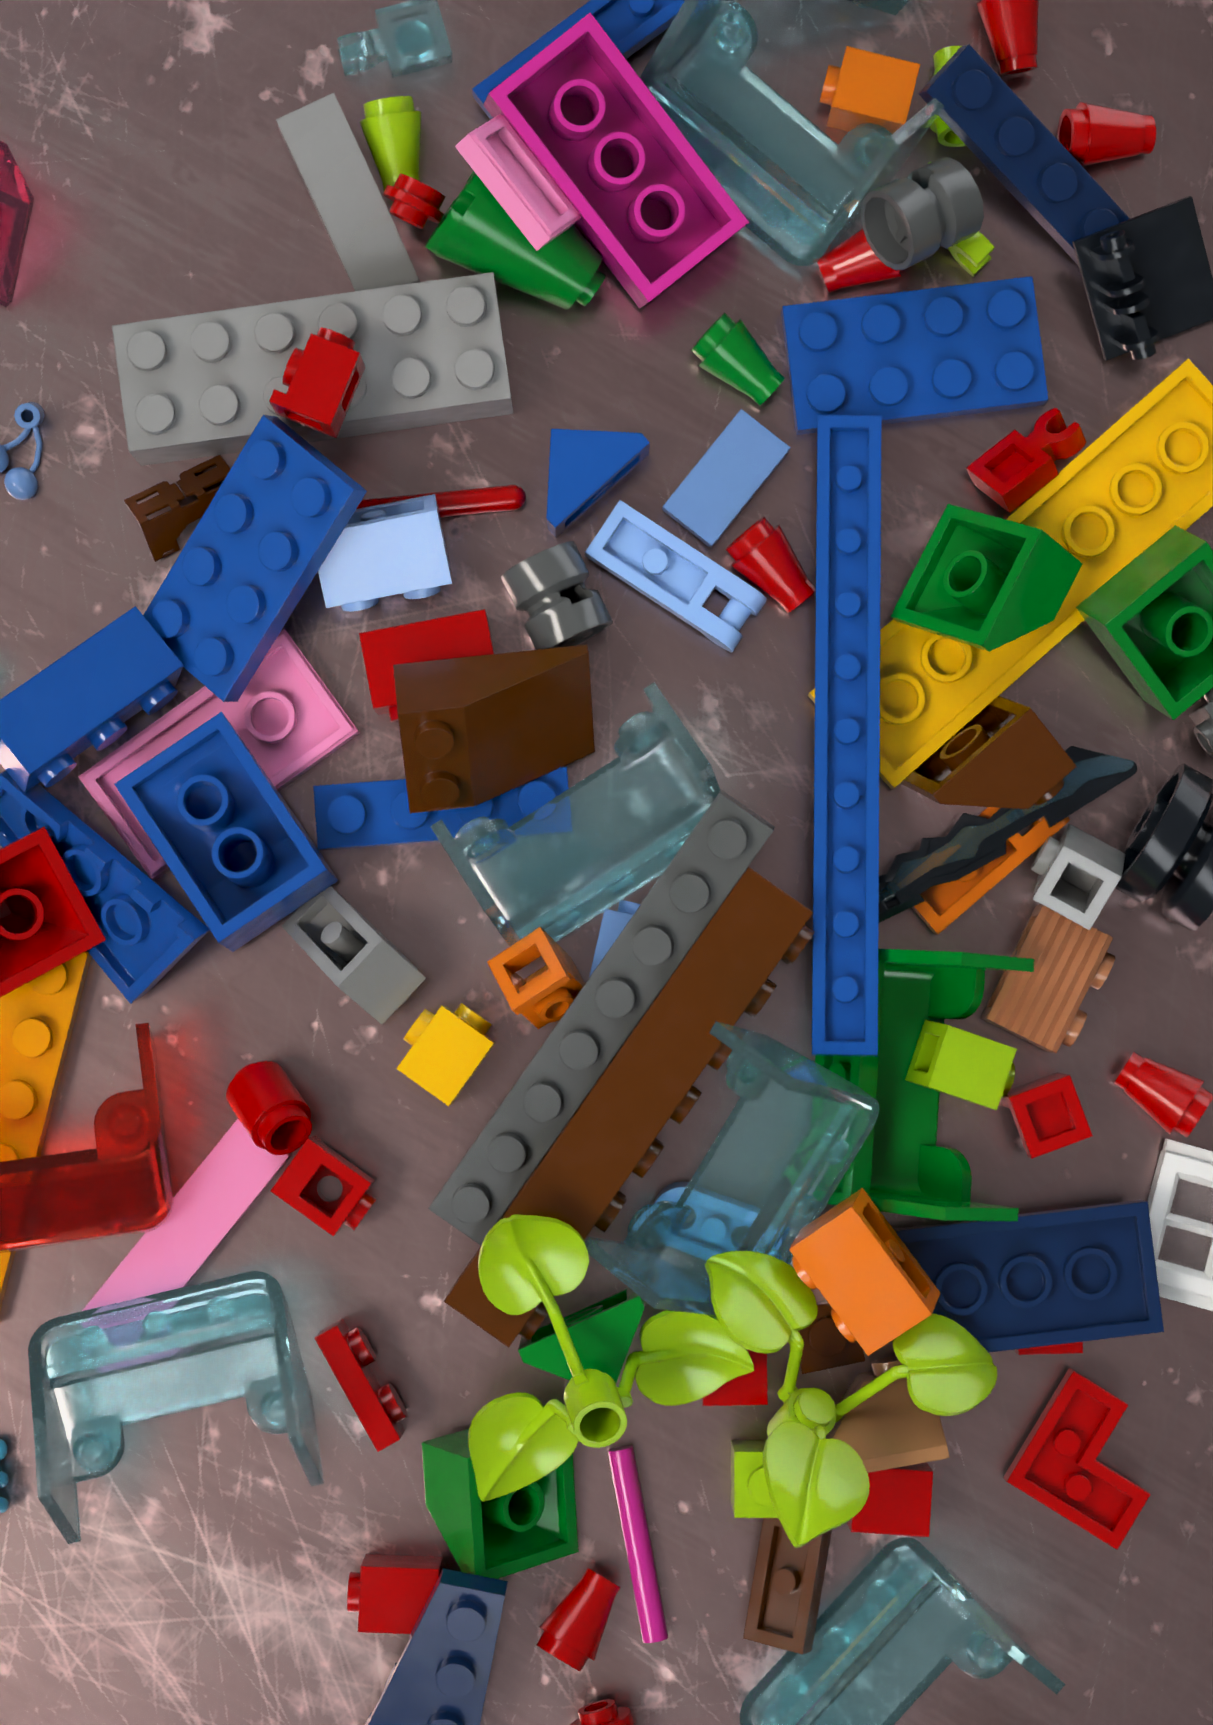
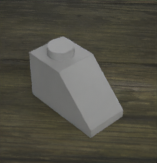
[282,886,426,1025]

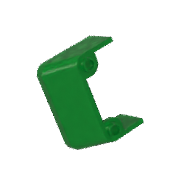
[808,948,1035,1221]

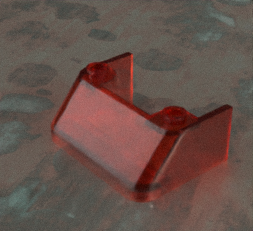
[0,1023,174,1253]

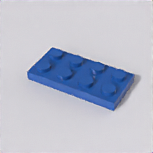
[781,276,1049,435]
[143,415,367,702]

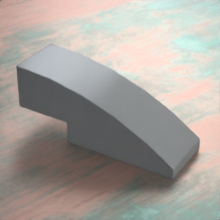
[276,93,420,291]

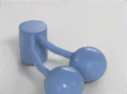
[0,402,45,500]

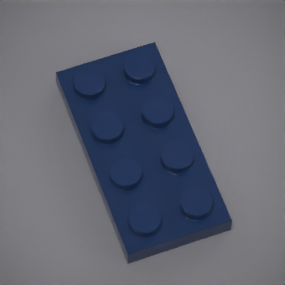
[894,1200,1164,1353]

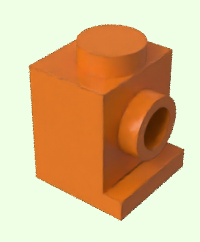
[487,927,585,1029]

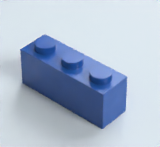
[0,606,184,793]

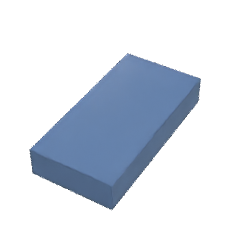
[662,409,791,549]

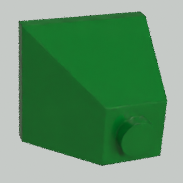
[890,504,1083,652]
[421,1429,579,1579]

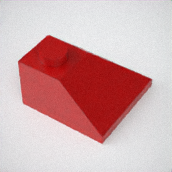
[0,827,106,997]

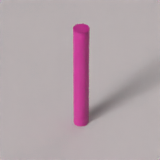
[608,1445,668,1643]

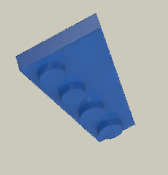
[0,771,210,1004]

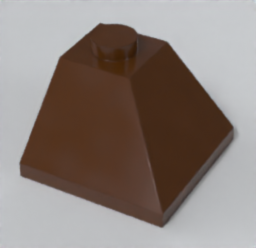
[901,696,1077,809]

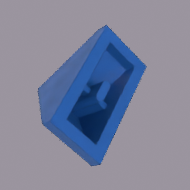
[546,429,650,538]

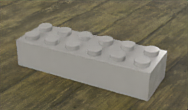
[112,272,514,466]

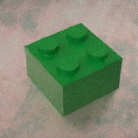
[1076,525,1213,720]

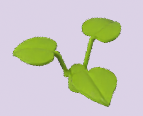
[468,1214,754,1502]
[704,1251,997,1548]

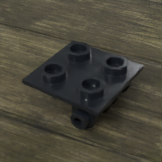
[1072,196,1213,361]

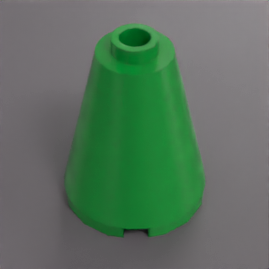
[425,171,606,310]

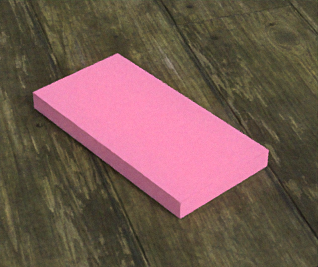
[78,629,360,880]

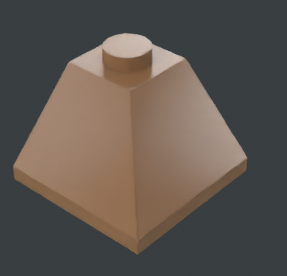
[826,1356,949,1473]

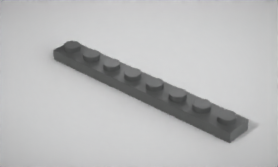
[428,790,775,1245]

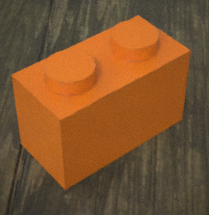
[789,1188,941,1356]

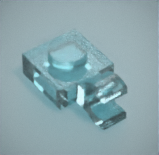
[337,0,452,78]

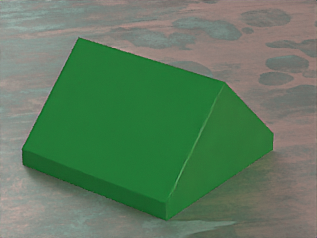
[518,1283,645,1383]

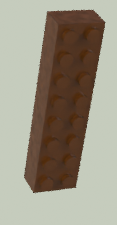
[444,867,815,1348]

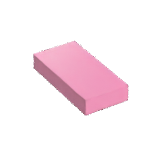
[455,113,581,251]

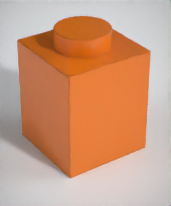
[819,46,920,144]

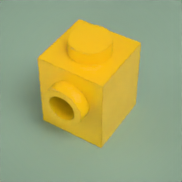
[396,1003,496,1106]

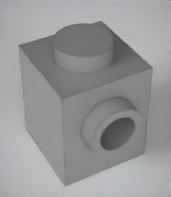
[1030,824,1125,930]

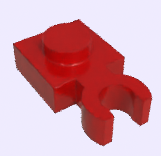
[966,408,1086,513]

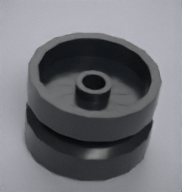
[1115,764,1213,931]

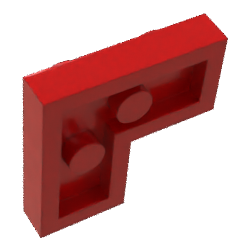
[1003,1368,1151,1550]

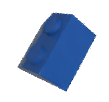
[114,712,339,952]

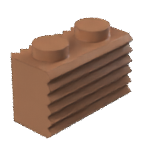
[980,904,1115,1053]

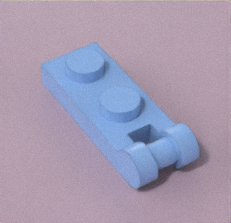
[585,500,767,652]

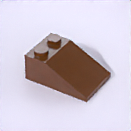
[393,644,595,813]

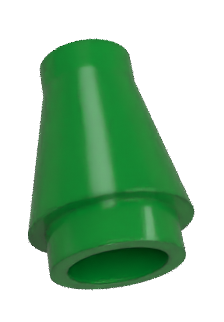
[690,312,785,406]

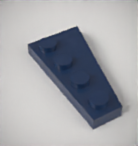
[365,1568,508,1725]

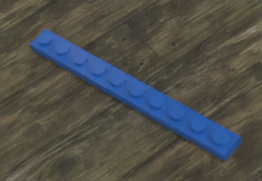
[812,415,882,1057]

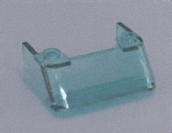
[640,0,944,266]
[430,682,720,947]
[585,1021,879,1315]
[28,1271,324,1544]
[740,1537,1066,1725]

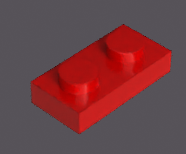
[314,1318,408,1452]

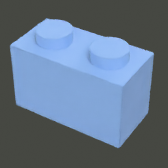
[318,494,452,612]

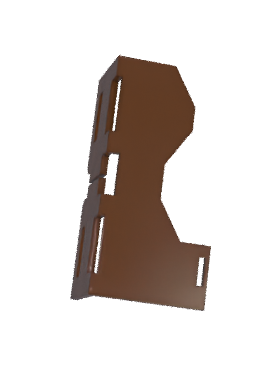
[124,455,230,562]

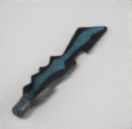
[879,746,1137,923]

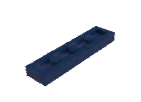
[918,44,1130,266]

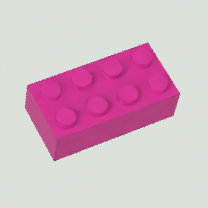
[483,13,749,309]

